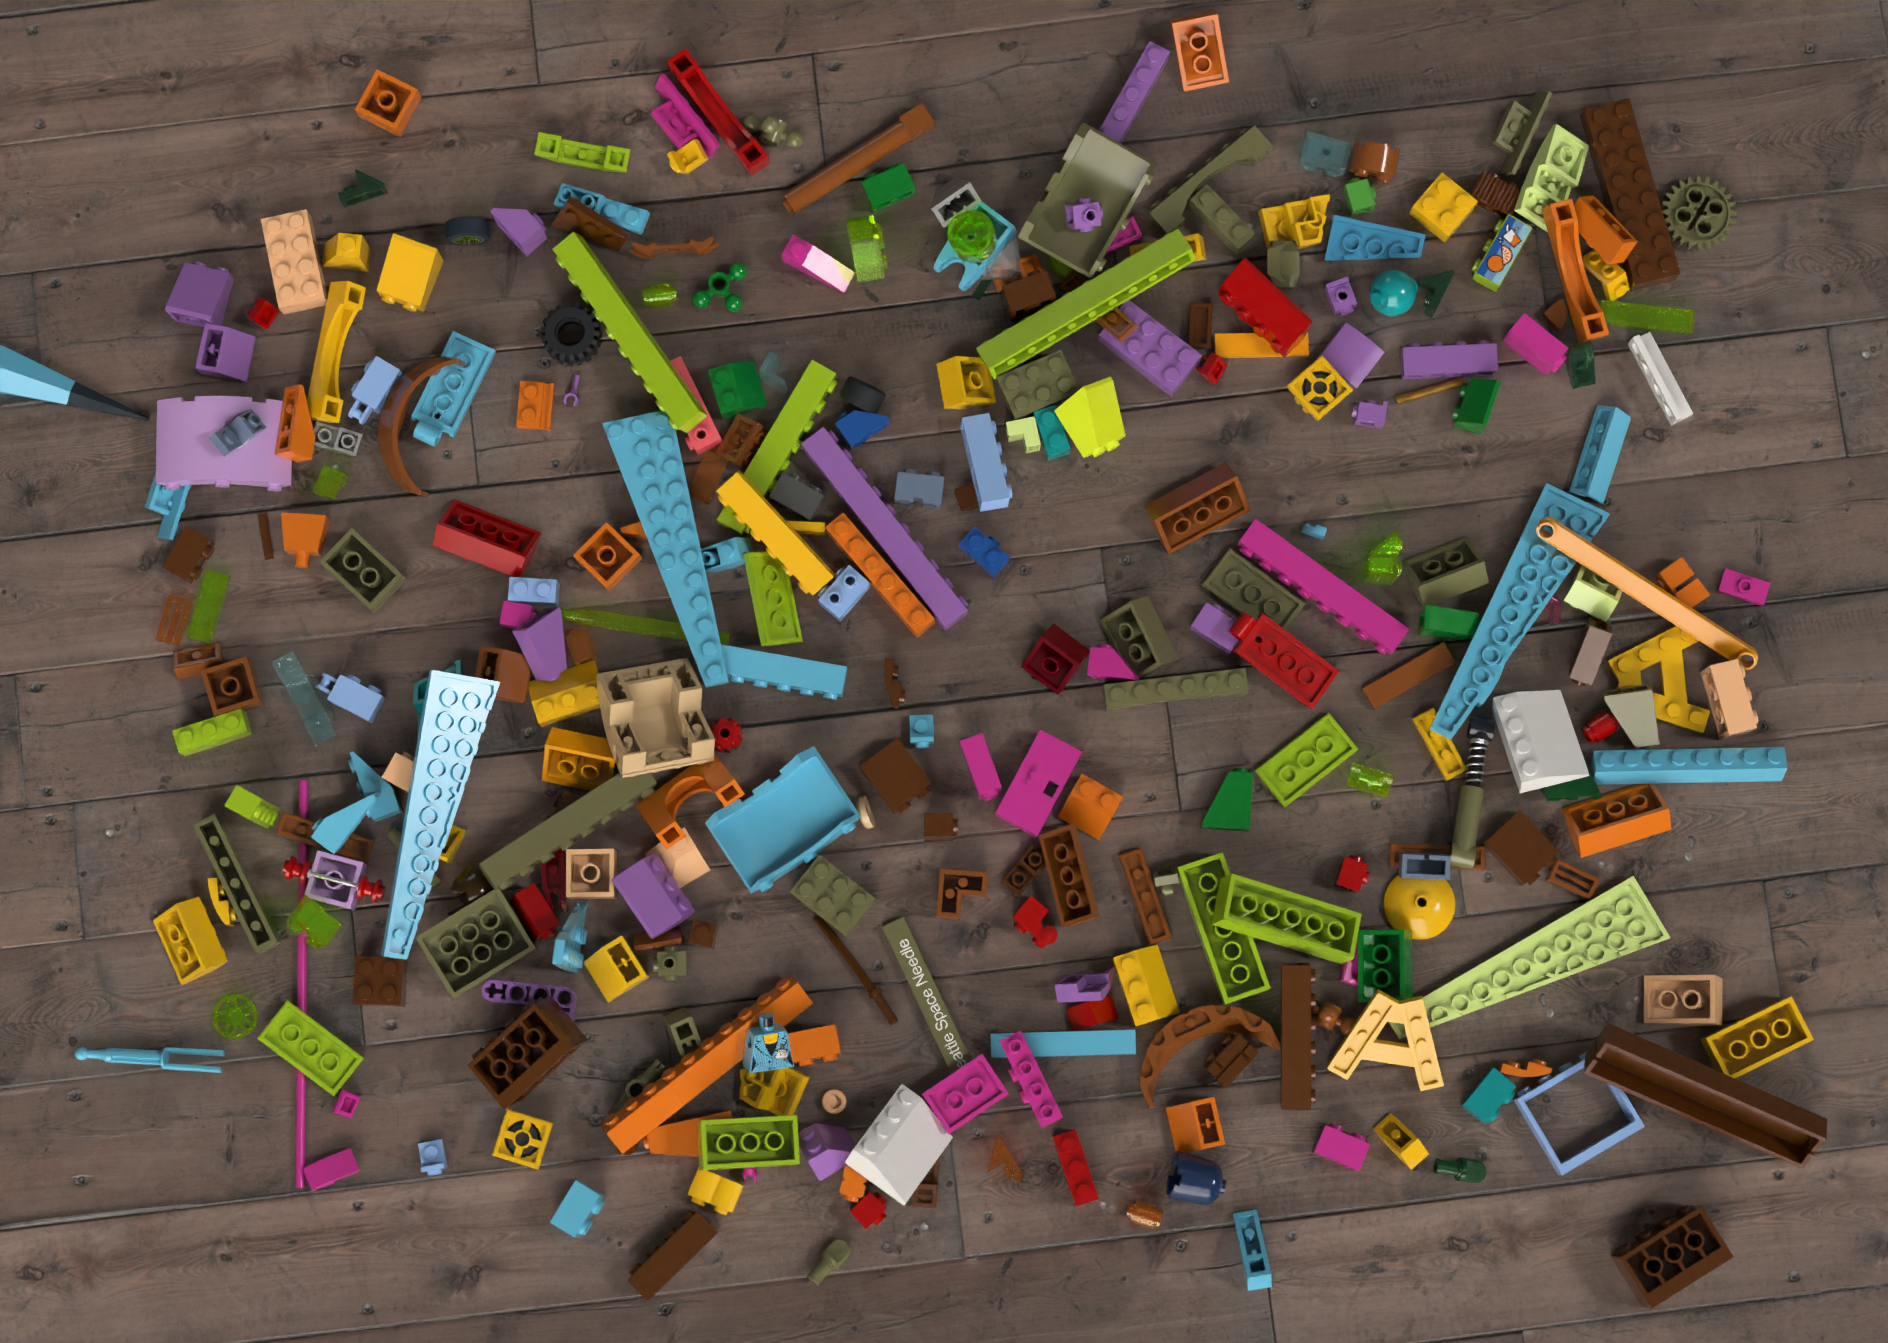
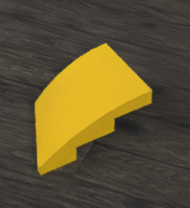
[739,1066,810,1116]

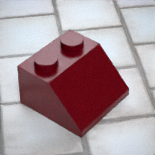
[1021,623,1090,695]

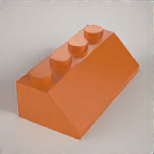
[1562,784,1672,858]

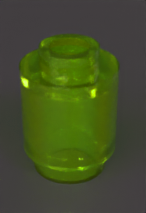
[643,283,677,309]

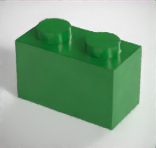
[861,163,916,213]

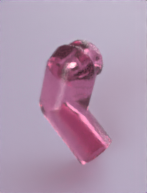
[1544,595,1562,625]

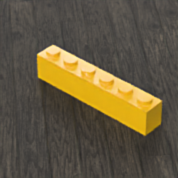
[716,470,835,595]

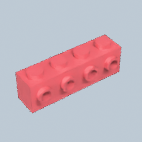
[670,356,722,455]

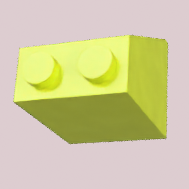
[1054,377,1126,458]

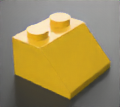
[936,356,996,410]

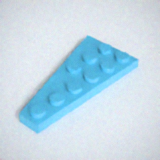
[552,901,588,973]

